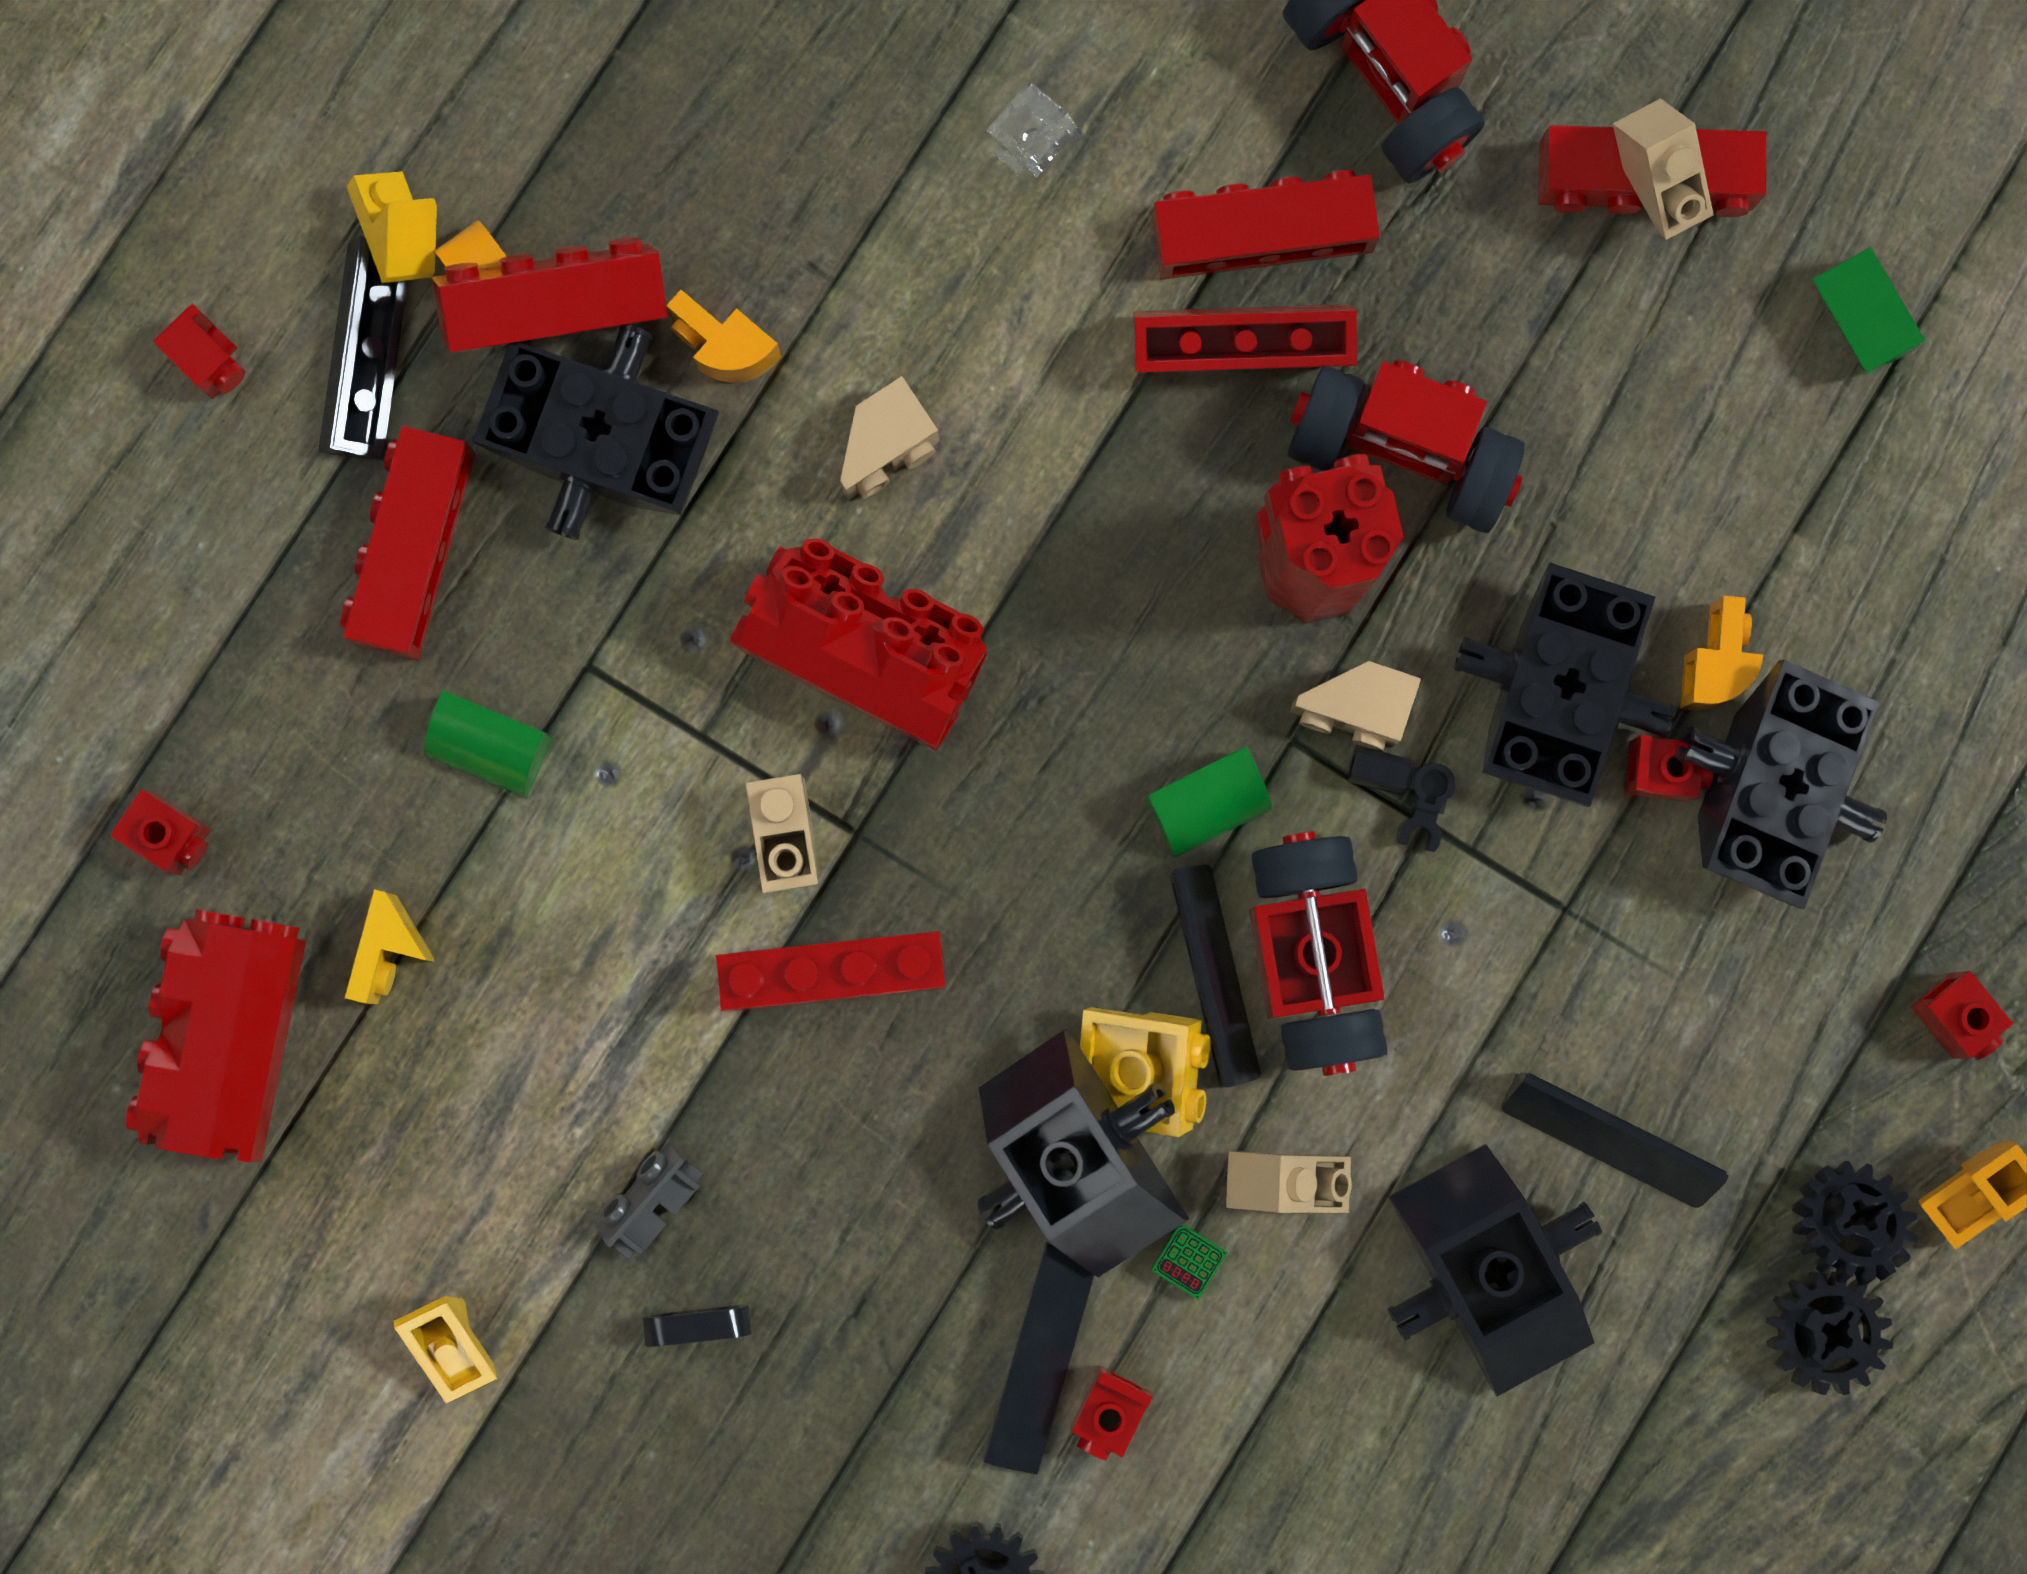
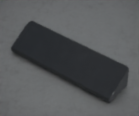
[319,236,408,460]
[1170,864,1261,1088]
[1501,1072,1729,1208]
[984,1241,1094,1475]

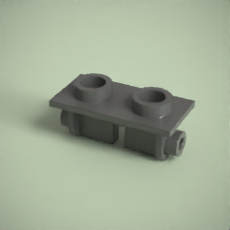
[596,1142,704,1259]

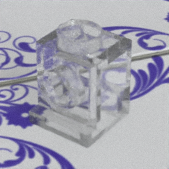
[986,81,1082,178]

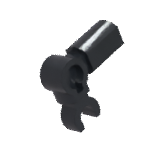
[1347,745,1455,852]

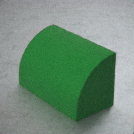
[1811,247,1926,375]
[424,690,553,799]
[1145,746,1272,858]

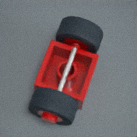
[1282,0,1485,183]
[1288,360,1525,533]
[1249,831,1387,1076]

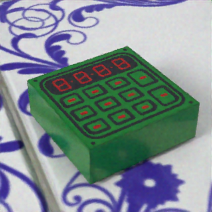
[1150,1224,1228,1300]

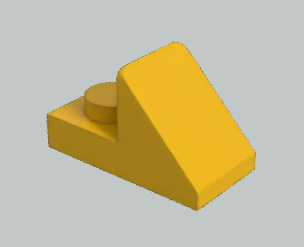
[346,171,437,283]
[345,889,435,1005]
[393,1296,497,1404]

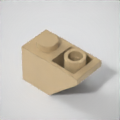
[1613,98,1713,240]
[840,376,939,500]
[1290,661,1421,751]
[746,774,819,894]
[1226,1151,1352,1213]

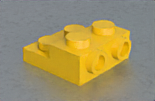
[1080,1007,1211,1137]

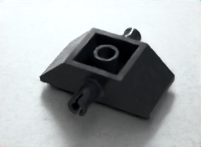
[473,324,719,540]
[1454,563,1677,807]
[1675,660,1887,909]
[978,1028,1189,1278]
[1387,1144,1602,1397]

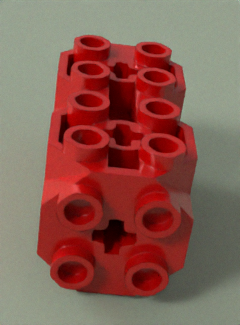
[1253,454,1404,624]
[729,539,987,751]
[125,909,306,1163]

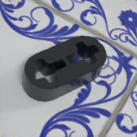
[643,1305,751,1347]

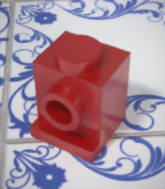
[152,303,245,399]
[1624,735,1713,802]
[1070,1366,1153,1461]

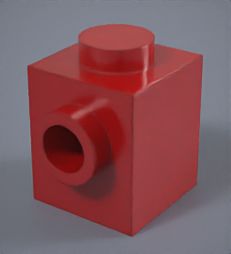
[110,789,212,875]
[1910,971,2014,1060]

